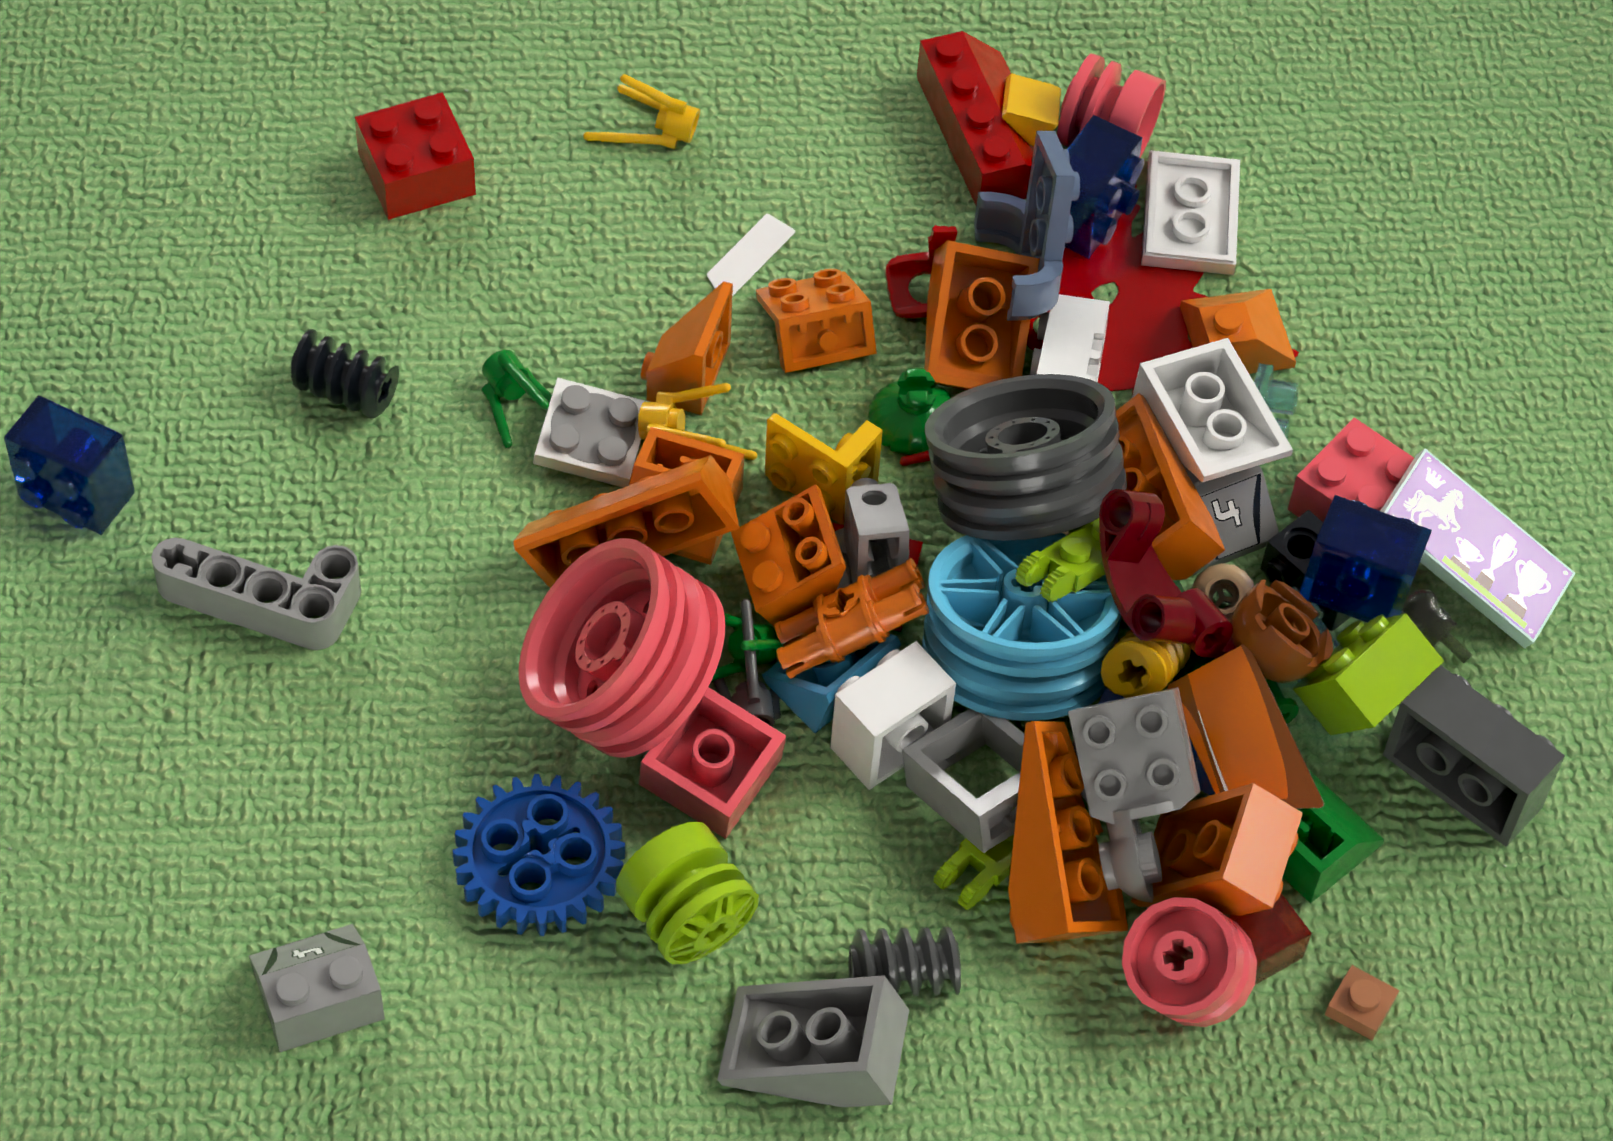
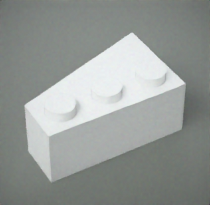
[1030,294,1110,382]

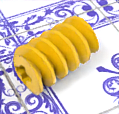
[1101,630,1191,698]

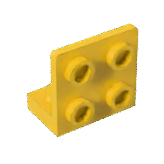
[765,413,883,524]

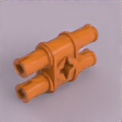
[774,558,929,679]

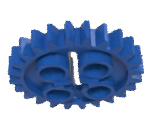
[453,774,625,936]

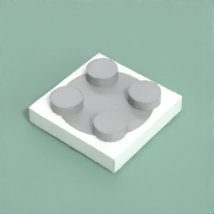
[533,377,649,487]

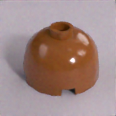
[1230,579,1334,683]

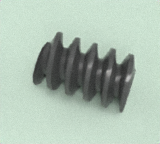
[848,926,961,996]

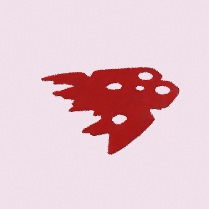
[1027,182,1299,391]

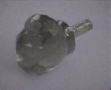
[1394,589,1473,664]

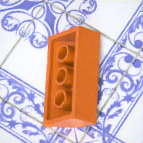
[513,455,740,588]

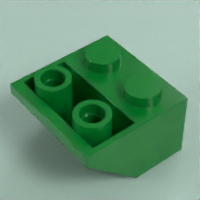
[1283,771,1384,904]

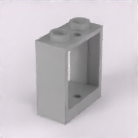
[902,709,1024,853]

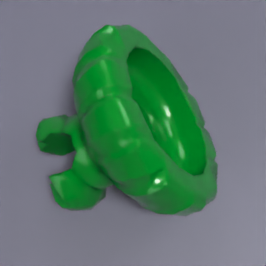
[868,368,951,455]

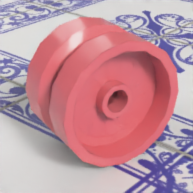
[1122,897,1257,1027]

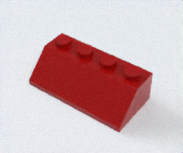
[917,31,1034,206]

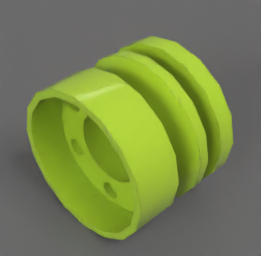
[616,822,759,964]

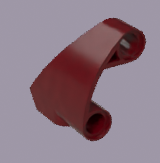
[1099,489,1234,658]

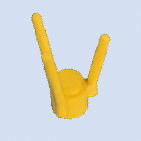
[583,74,700,149]
[638,383,758,460]

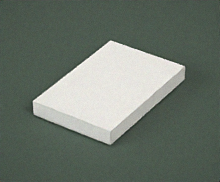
[1141,150,1240,275]

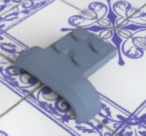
[974,131,1080,321]

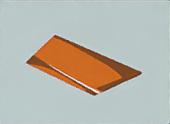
[1167,644,1324,809]

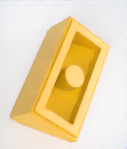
[1002,73,1061,147]

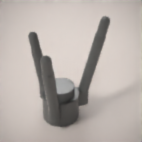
[713,599,781,727]

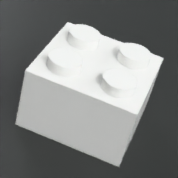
[830,641,956,790]

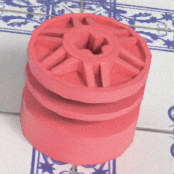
[1057,53,1166,170]

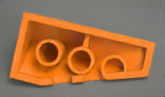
[1008,721,1128,944]

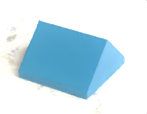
[762,634,901,733]

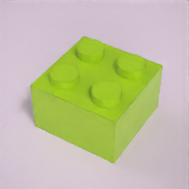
[1293,613,1444,736]

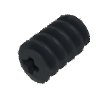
[291,329,399,418]

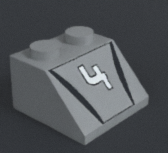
[1182,464,1279,575]
[249,924,385,1052]

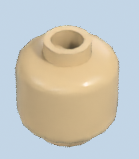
[1192,563,1254,621]

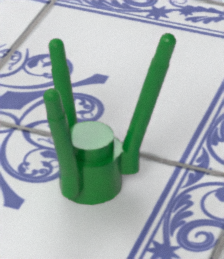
[481,350,552,448]
[711,613,782,682]

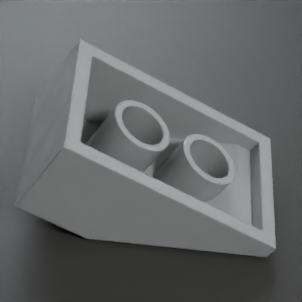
[717,975,909,1107]

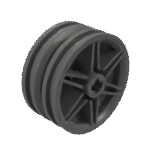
[925,374,1127,541]

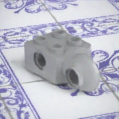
[1068,687,1201,903]

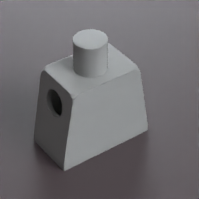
[844,478,910,583]

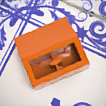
[629,427,744,565]
[731,484,846,626]

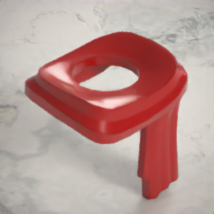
[885,225,958,318]

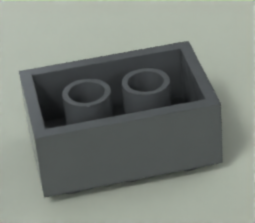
[1383,665,1565,847]

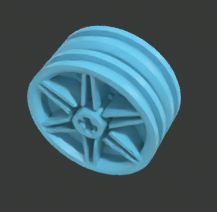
[922,533,1121,721]

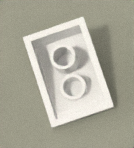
[1132,338,1293,482]

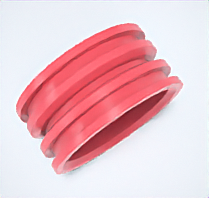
[519,538,725,758]

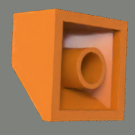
[641,281,733,415]
[1180,289,1296,374]

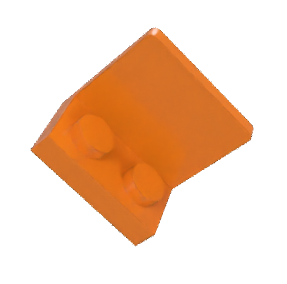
[756,269,877,373]

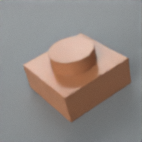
[1325,965,1400,1041]

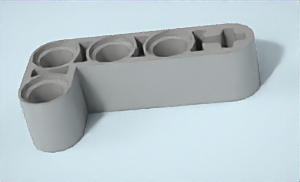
[151,538,361,650]

